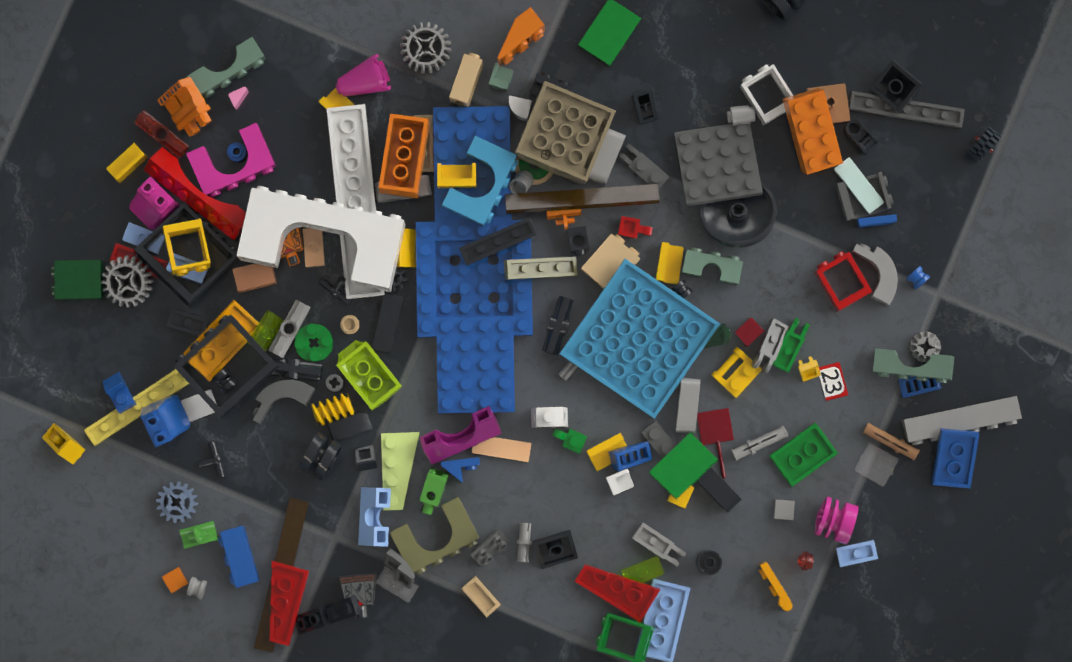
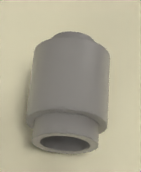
[727,105,755,126]

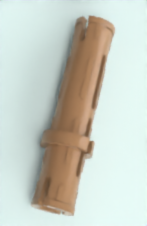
[863,422,920,461]

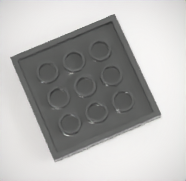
[674,124,763,206]

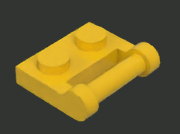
[711,347,762,398]

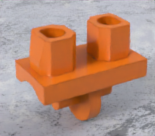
[546,209,581,230]

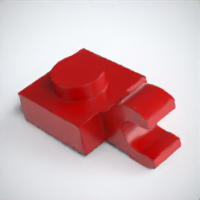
[618,216,653,239]

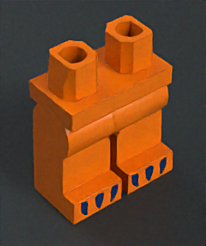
[157,77,212,137]

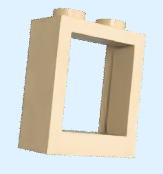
[449,53,483,107]

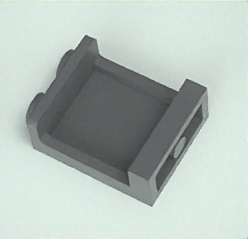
[835,172,893,222]

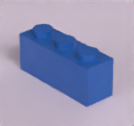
[218,526,260,588]

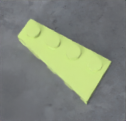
[381,432,420,510]

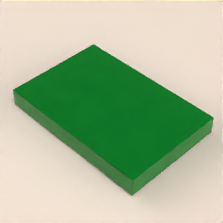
[578,0,641,66]
[769,422,838,487]
[649,433,718,500]

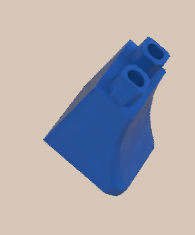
[141,395,191,447]

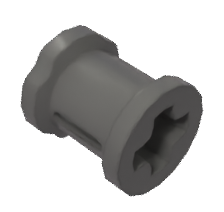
[326,374,344,392]

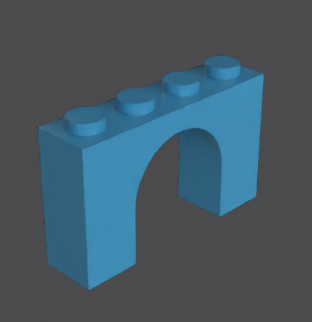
[442,136,519,226]

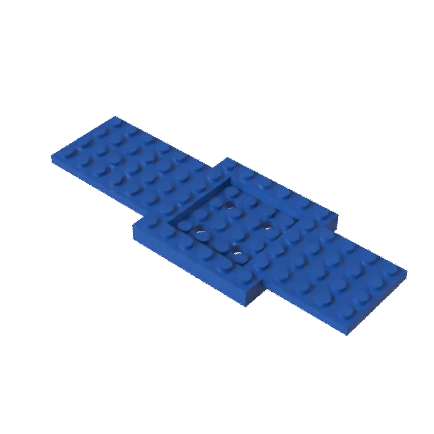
[416,106,533,414]

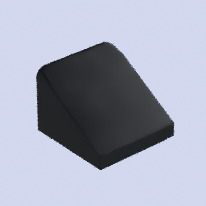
[354,445,377,471]

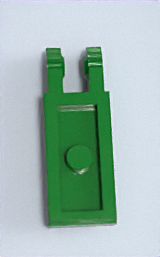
[772,317,810,373]

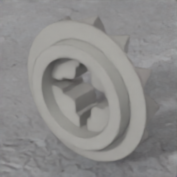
[910,331,941,362]

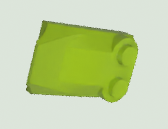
[336,340,402,410]

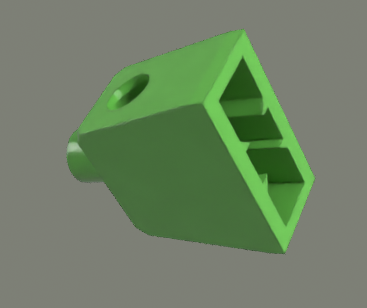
[419,467,450,515]

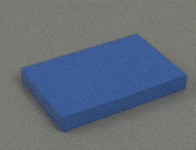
[931,428,979,488]

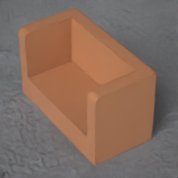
[233,264,277,293]

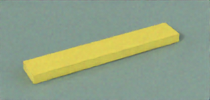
[84,369,189,446]

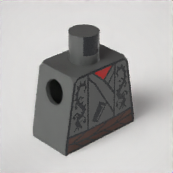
[339,573,377,618]

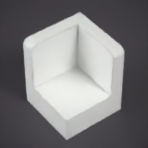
[606,469,634,495]

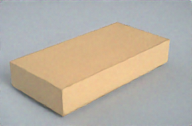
[461,576,501,618]

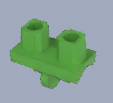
[179,521,218,549]

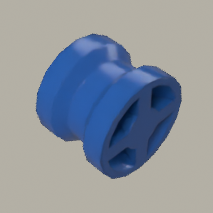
[906,266,930,289]

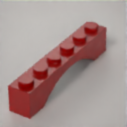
[144,147,246,240]

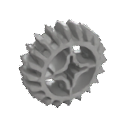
[400,22,452,74]
[101,255,154,308]

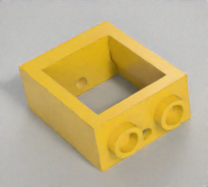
[163,219,211,276]

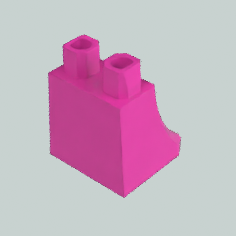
[129,177,180,230]

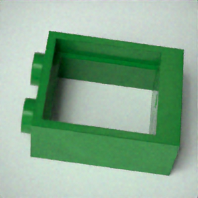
[596,613,655,662]

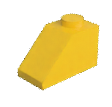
[42,423,85,464]

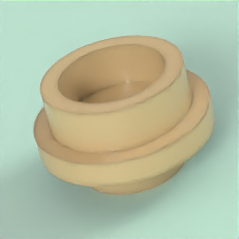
[340,315,360,334]

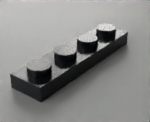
[459,217,537,266]

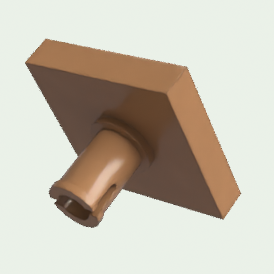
[807,83,850,124]

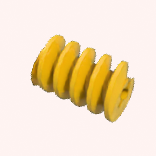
[311,393,354,426]

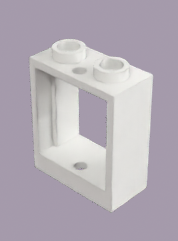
[740,64,793,125]

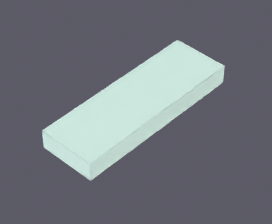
[834,157,884,214]

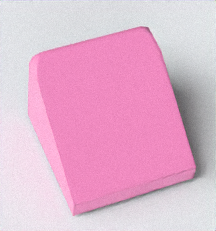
[229,86,249,110]

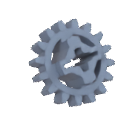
[156,481,199,523]

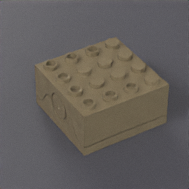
[514,81,616,186]

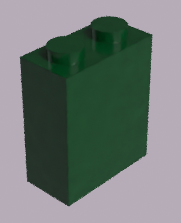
[51,260,104,301]

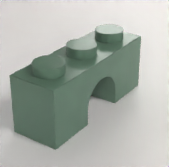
[681,247,743,285]

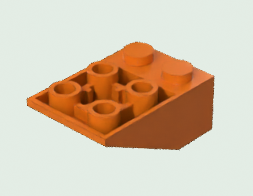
[497,7,545,66]

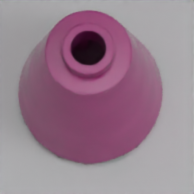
[335,54,391,97]

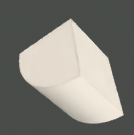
[509,95,532,122]

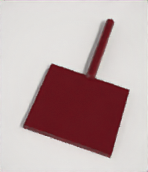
[697,408,734,479]

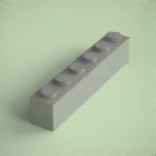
[901,396,1022,446]

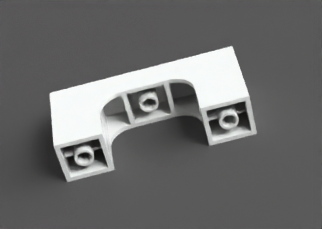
[237,186,405,292]

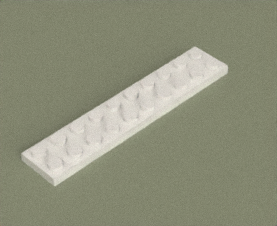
[327,104,385,299]

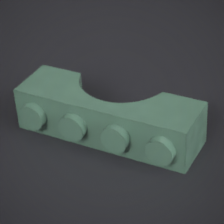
[187,37,266,98]
[873,348,954,383]

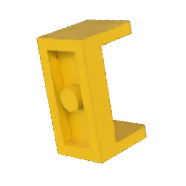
[437,163,476,188]

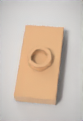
[303,228,325,267]

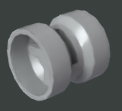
[509,170,534,194]

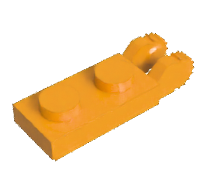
[758,561,793,611]

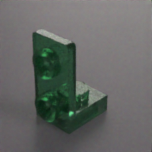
[704,324,732,349]

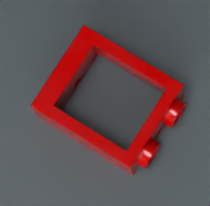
[814,251,873,312]

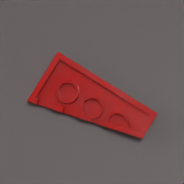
[270,561,310,646]
[575,564,661,622]

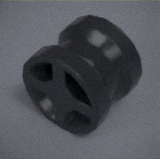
[671,279,693,299]

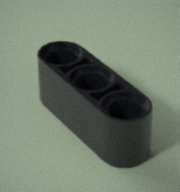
[697,467,742,513]

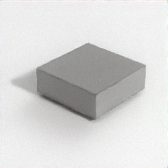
[774,500,795,520]

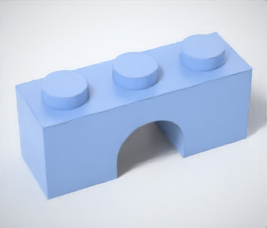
[358,487,391,547]

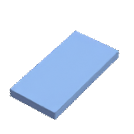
[635,579,690,662]

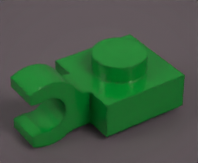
[552,428,587,454]

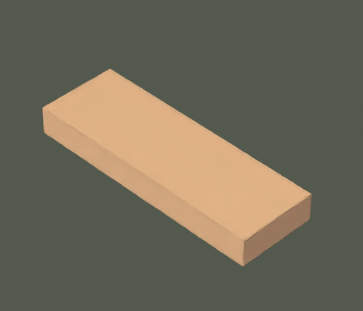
[472,437,532,462]

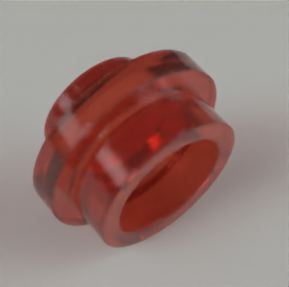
[798,551,814,571]

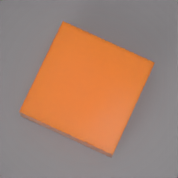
[162,567,189,593]

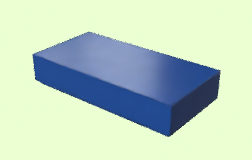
[856,214,897,228]

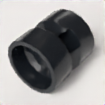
[696,550,722,575]

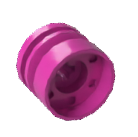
[814,496,858,544]

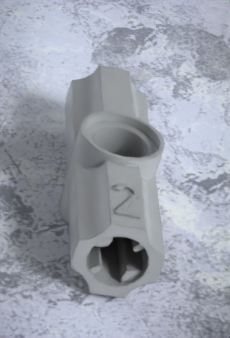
[269,300,311,358]

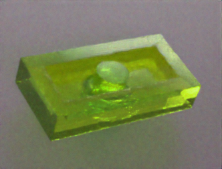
[247,310,285,351]
[621,556,665,583]

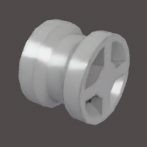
[186,577,207,599]

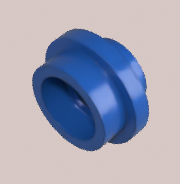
[227,142,246,162]

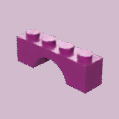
[419,406,501,465]

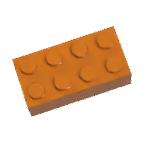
[782,88,843,175]
[379,114,430,198]

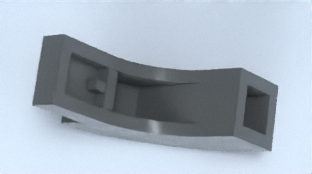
[252,380,316,424]

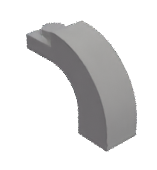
[851,243,898,306]

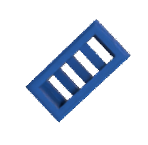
[898,376,942,398]
[609,441,653,472]

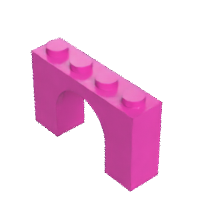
[186,123,276,198]

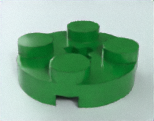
[294,323,333,362]

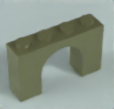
[390,497,480,575]

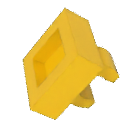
[798,356,821,382]

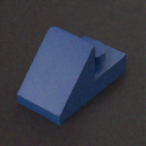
[102,372,137,414]
[441,457,480,483]

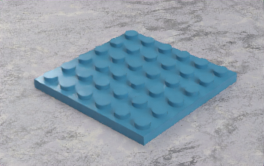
[559,258,720,419]

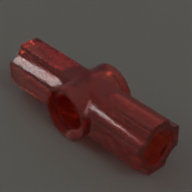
[134,110,190,159]

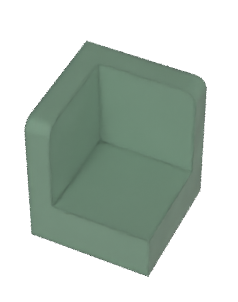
[489,62,513,92]

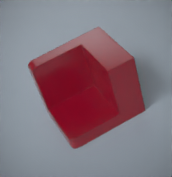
[735,317,764,347]

